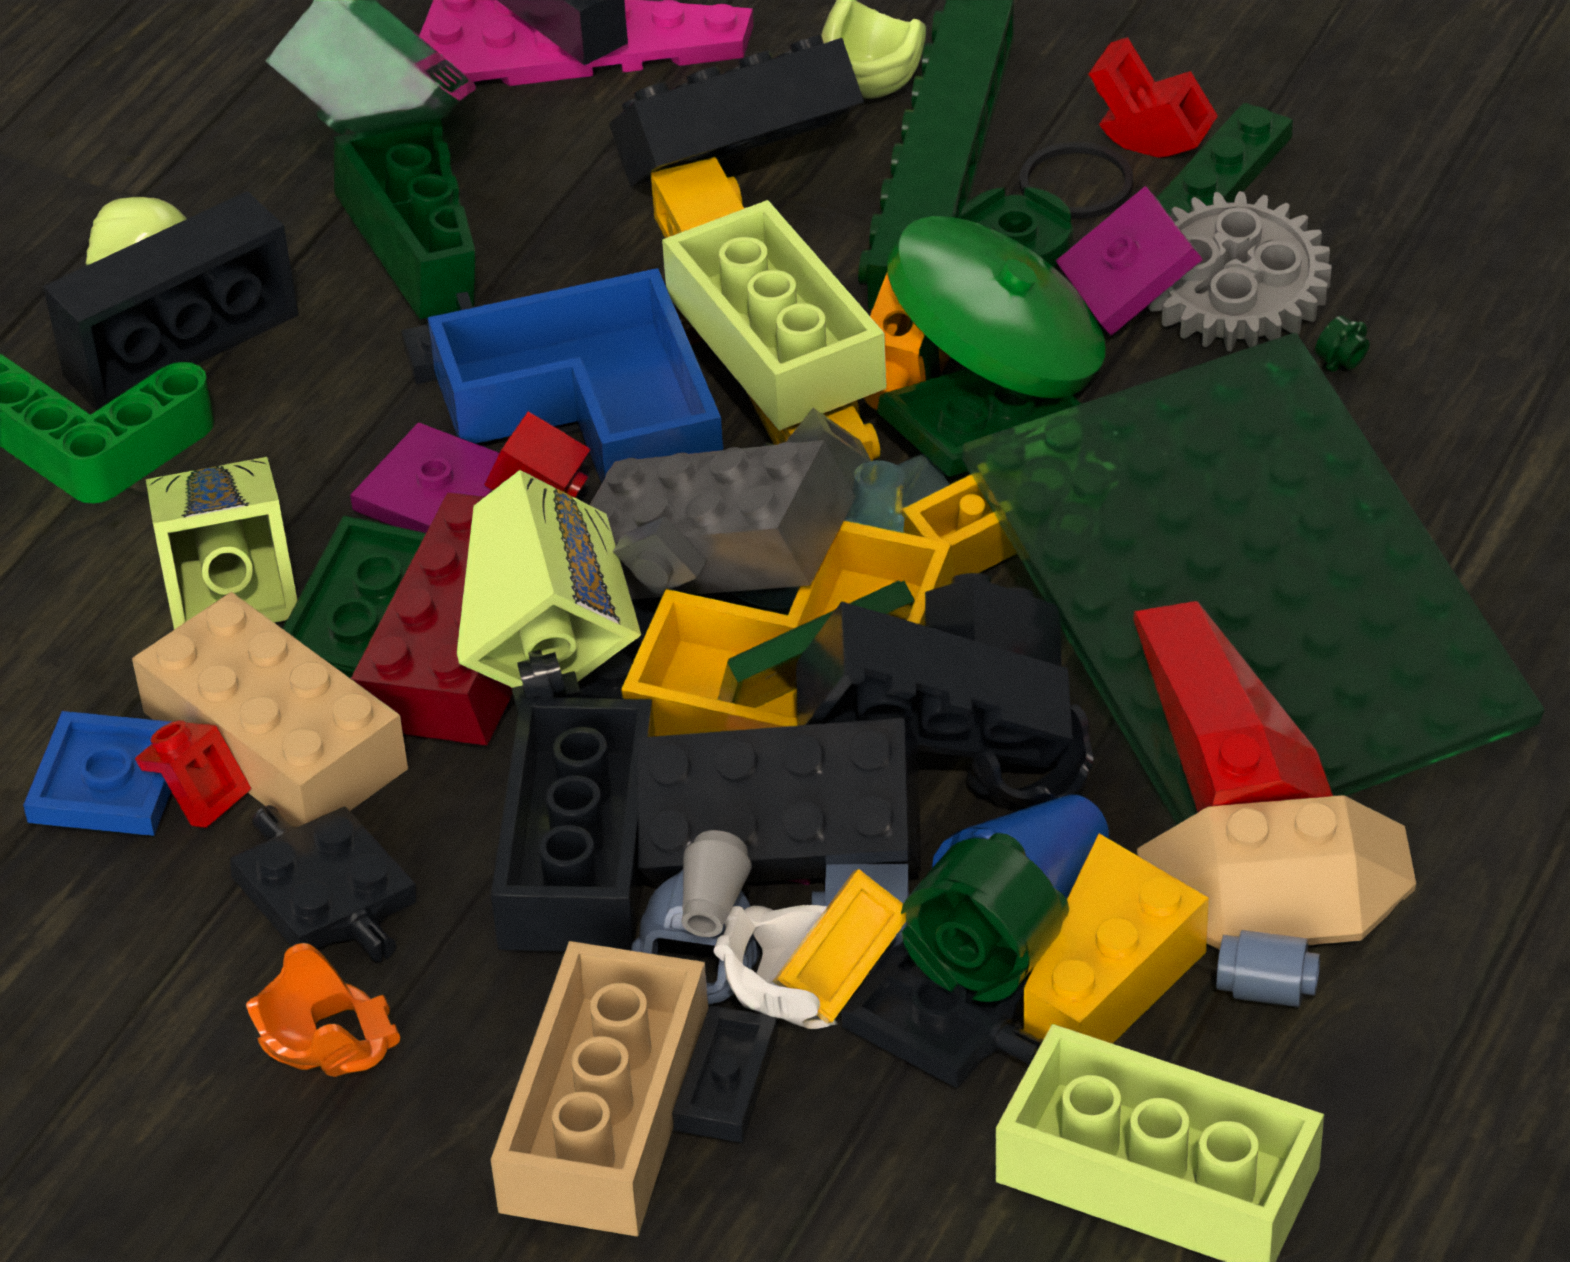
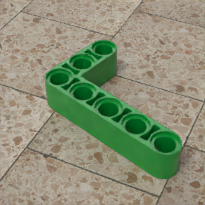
[0,354,215,504]

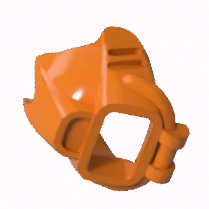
[246,943,400,1077]

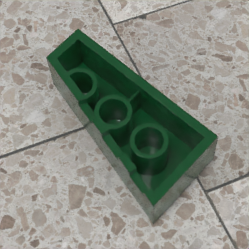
[334,115,475,319]

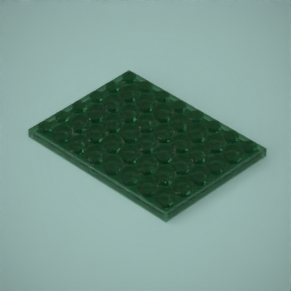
[962,332,1545,825]

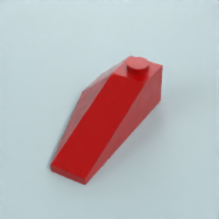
[1133,601,1333,812]

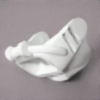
[714,905,838,1029]

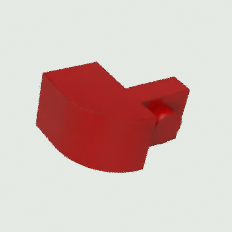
[1088,37,1218,158]

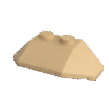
[1137,795,1416,950]

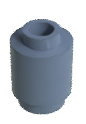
[1216,930,1320,1008]

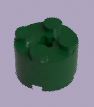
[901,833,1069,1002]

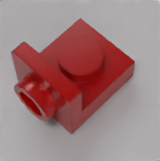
[135,720,252,828]

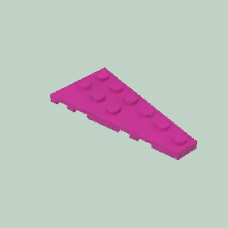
[401,0,753,99]

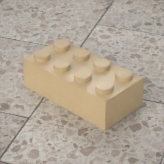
[132,592,408,827]
[491,941,708,1237]

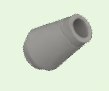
[681,830,751,937]

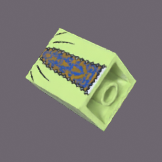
[146,457,298,630]
[457,470,641,688]

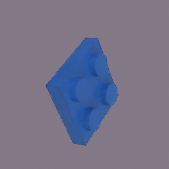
[23,711,171,836]

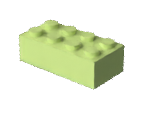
[662,200,886,431]
[996,1024,1324,1262]

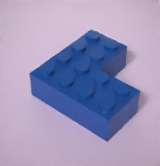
[428,268,723,484]

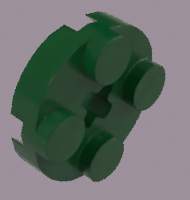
[960,187,1073,267]

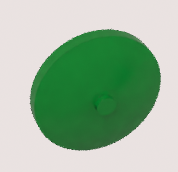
[887,216,1106,398]

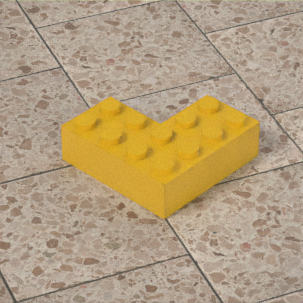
[621,521,954,736]

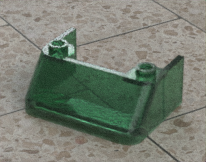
[266,0,478,135]

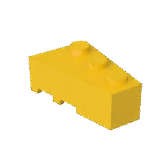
[1024,833,1209,1044]

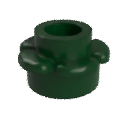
[1315,315,1370,372]

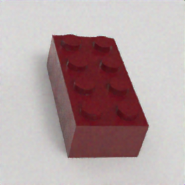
[351,492,513,746]

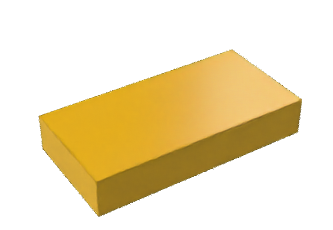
[772,869,906,1024]

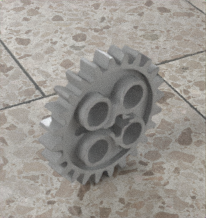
[1148,191,1332,351]

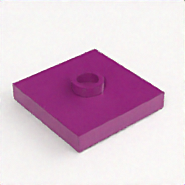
[1056,186,1203,335]
[350,422,499,533]

